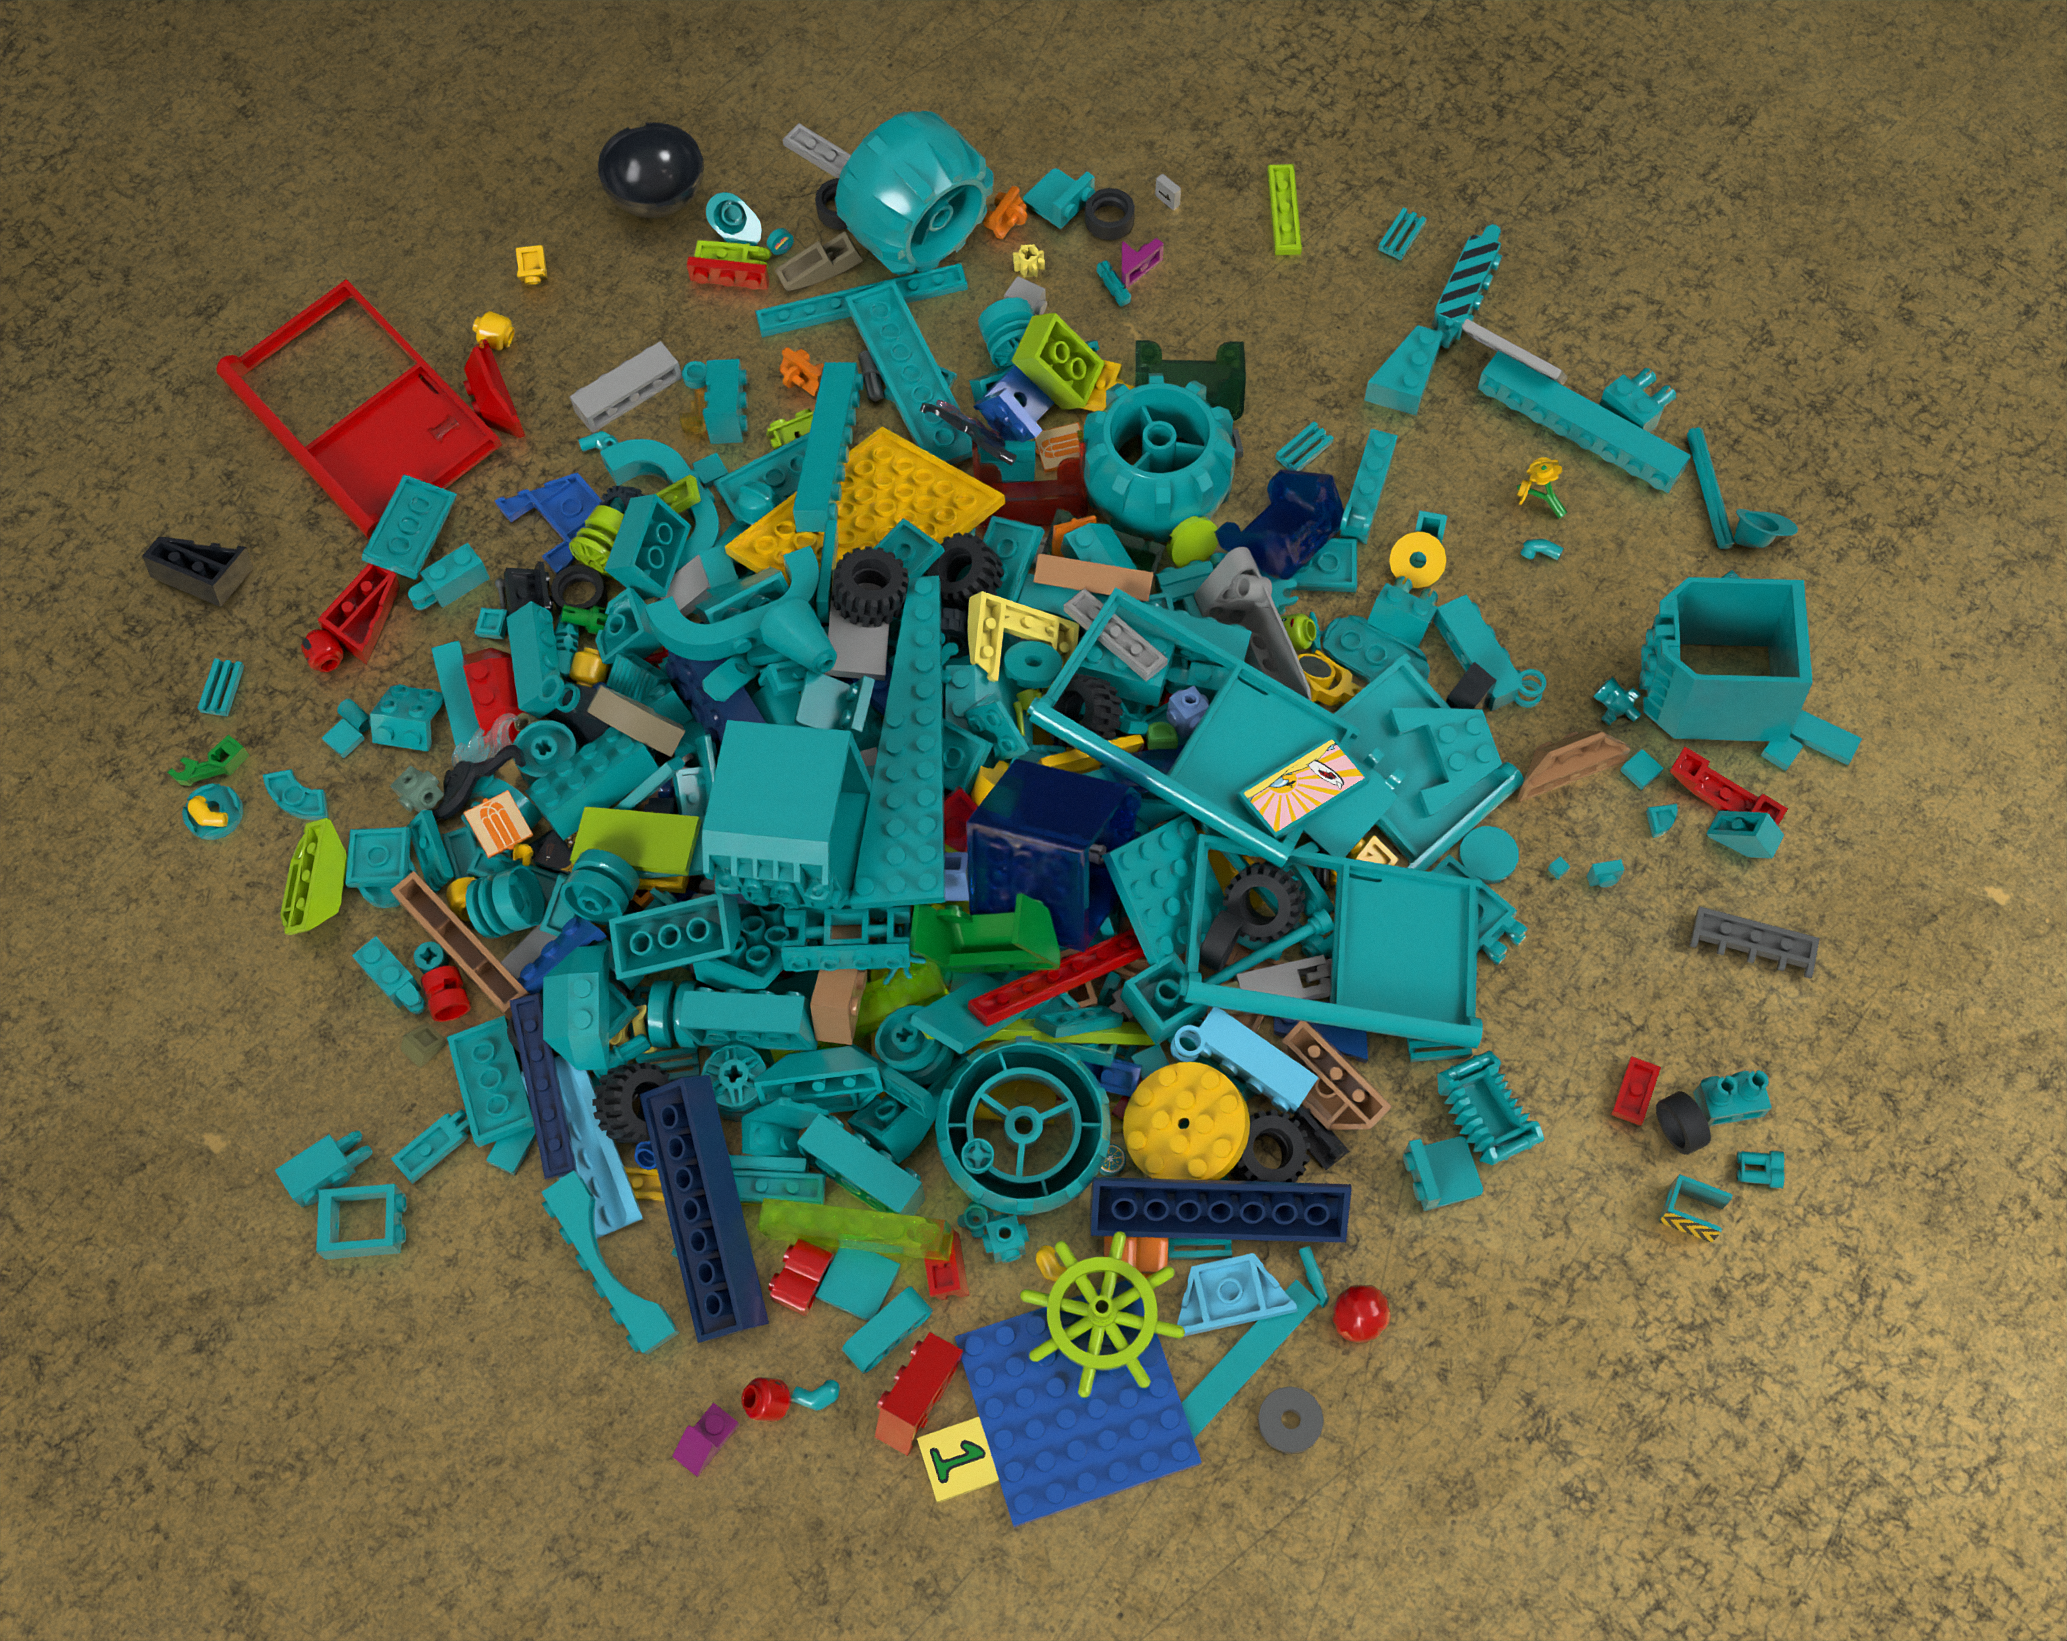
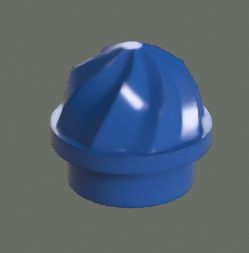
[634,1141,657,1170]

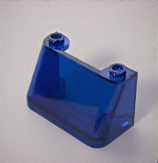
[1215,470,1344,580]

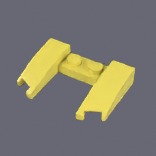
[968,591,1079,695]

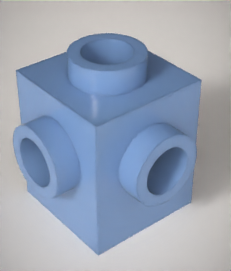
[1166,686,1210,739]

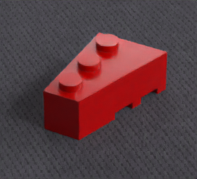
[317,563,400,665]
[875,1332,963,1456]

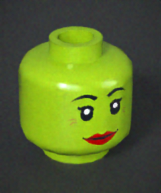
[1280,613,1316,651]

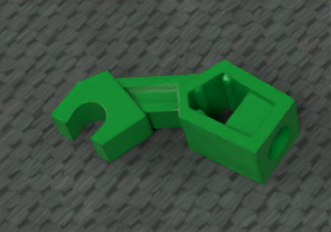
[167,735,250,786]

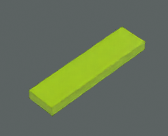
[1267,164,1302,255]

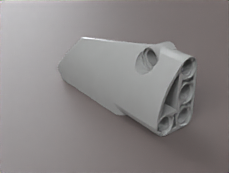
[1194,547,1312,701]

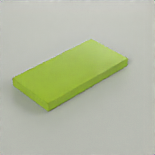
[570,807,702,875]

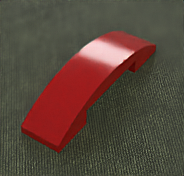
[1670,747,1788,826]

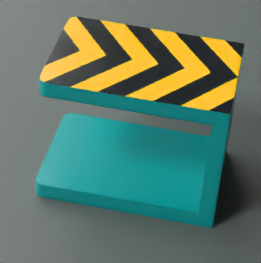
[1658,1174,1733,1242]

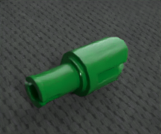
[560,604,608,635]

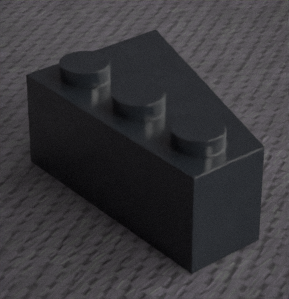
[142,536,254,607]

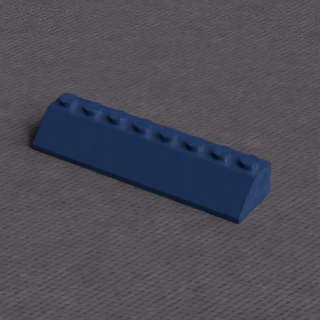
[640,1075,769,1343]
[1090,1177,1352,1243]

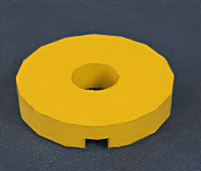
[1389,531,1447,588]

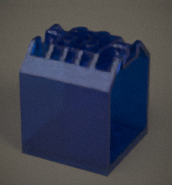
[966,759,1141,952]

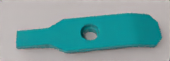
[702,652,761,702]

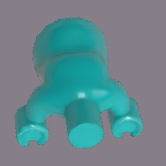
[1593,676,1641,726]

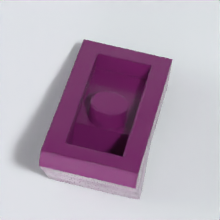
[1122,238,1164,289]
[672,1402,740,1477]

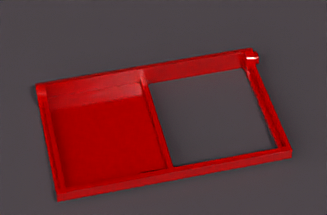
[216,279,502,540]

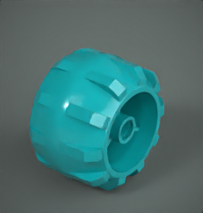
[835,111,994,275]
[1081,373,1236,543]
[935,1036,1111,1217]

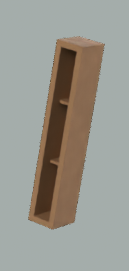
[390,871,529,1020]

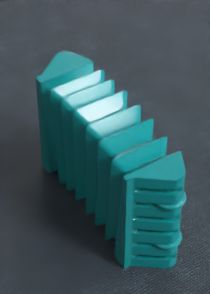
[1437,1051,1544,1165]

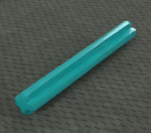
[1687,427,1735,550]

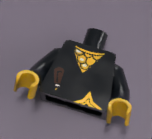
[513,829,578,875]

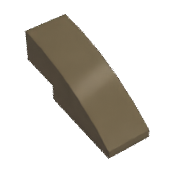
[775,231,863,291]
[587,685,685,757]

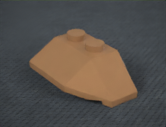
[1518,730,1631,802]
[1281,1021,1392,1130]

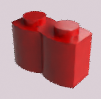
[768,1239,834,1317]

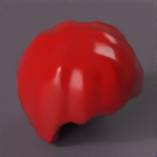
[1332,1285,1391,1343]

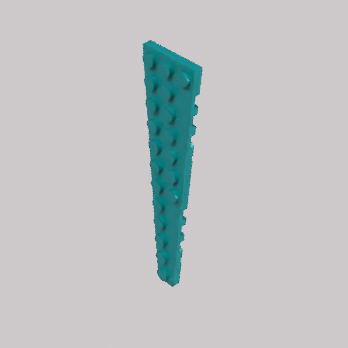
[850,575,946,909]

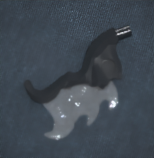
[431,713,526,821]

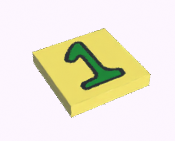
[917,1417,999,1503]

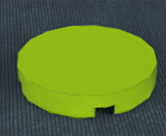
[1166,516,1219,568]

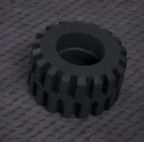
[923,532,1004,613]
[832,546,909,627]
[1046,673,1123,749]
[1223,861,1305,943]
[592,1063,673,1143]
[1231,1110,1311,1183]

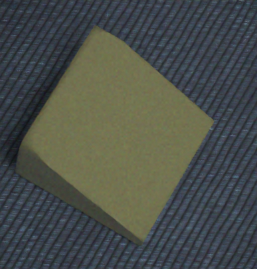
[401,1022,447,1068]

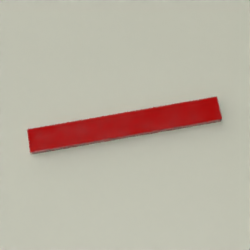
[968,928,1145,1027]

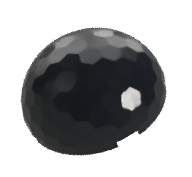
[598,122,704,219]

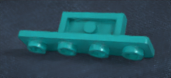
[673,734,717,816]

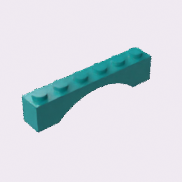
[541,1170,680,1355]

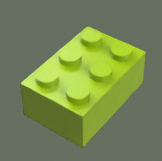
[1011,313,1105,410]

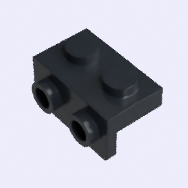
[503,561,553,615]

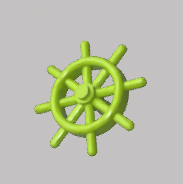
[1020,1231,1185,1398]

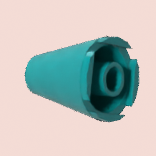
[760,596,837,674]

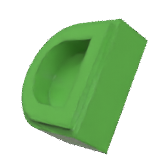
[1146,722,1178,749]

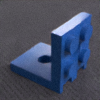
[973,364,1055,443]

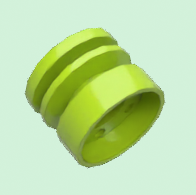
[569,505,624,580]

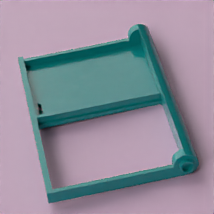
[1027,587,1361,869]
[1200,653,1524,958]
[1178,833,1483,1049]

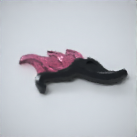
[919,400,1017,466]

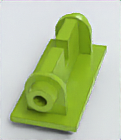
[766,409,814,449]

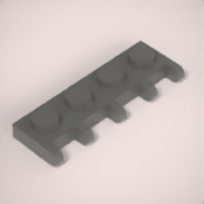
[1689,906,1820,979]

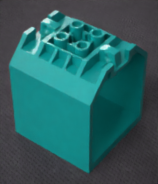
[1639,577,1813,742]
[702,720,872,910]

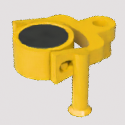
[1297,650,1364,707]

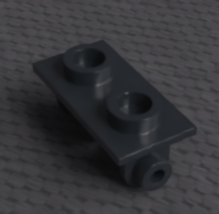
[1289,1105,1350,1171]

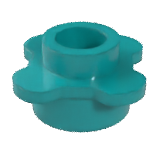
[957,1201,995,1238]

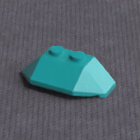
[543,945,609,1071]
[754,1046,884,1113]

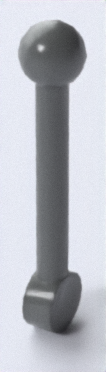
[495,578,508,632]

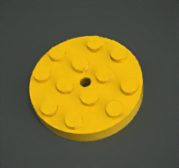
[1123,1062,1250,1180]

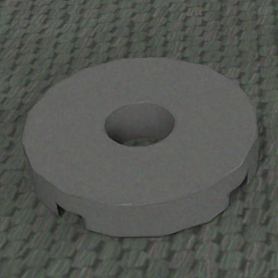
[1258,1386,1324,1454]

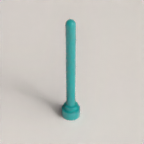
[1202,908,1334,985]

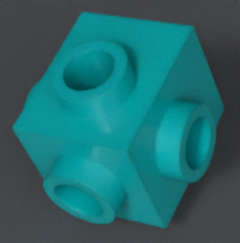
[982,1214,1030,1263]

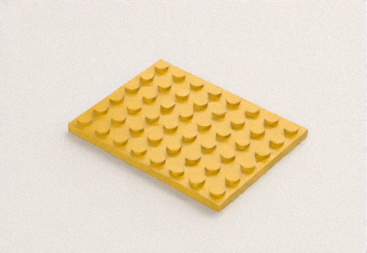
[725,426,1005,610]

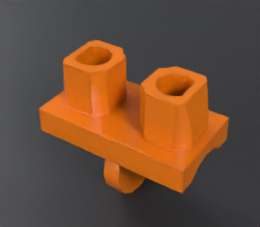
[982,186,1028,239]
[779,347,824,397]

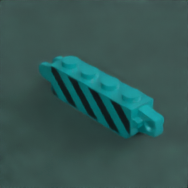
[1431,224,1503,348]

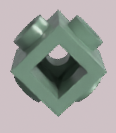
[390,765,444,812]

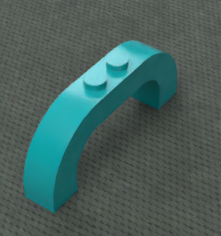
[600,439,722,573]
[645,546,819,661]

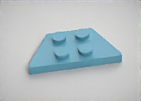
[1177,1253,1298,1336]

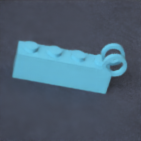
[1170,1007,1319,1115]

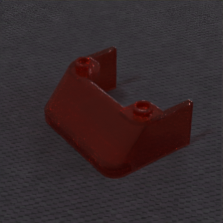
[972,430,1088,529]

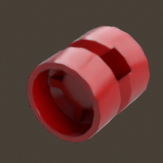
[420,966,471,1022]

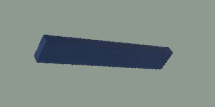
[509,993,578,1181]

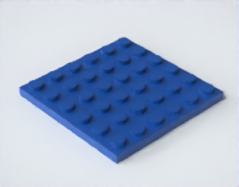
[955,1280,1202,1528]

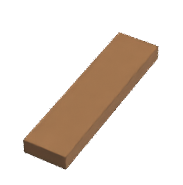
[1034,553,1153,602]

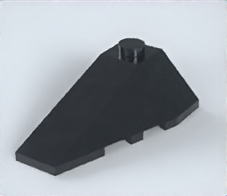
[545,681,612,747]

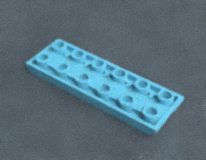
[521,1055,644,1239]

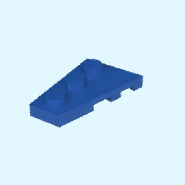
[517,916,607,995]
[1273,1002,1368,1064]

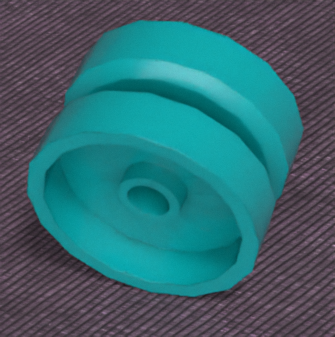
[513,720,580,787]
[560,849,640,925]
[648,980,702,1048]
[875,1005,955,1086]

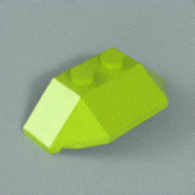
[280,818,348,935]

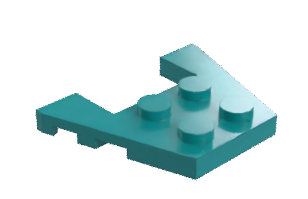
[1389,707,1502,818]

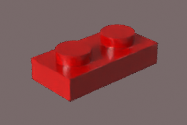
[1611,1056,1661,1126]

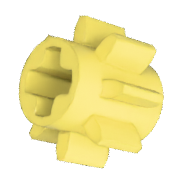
[1013,244,1045,278]

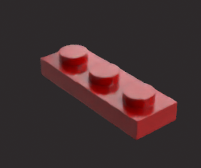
[687,256,770,290]

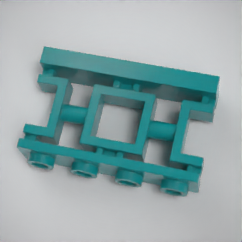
[781,894,911,972]

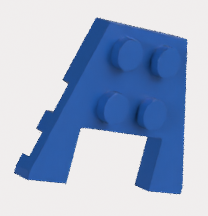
[495,472,603,576]

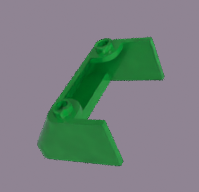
[909,893,1061,974]

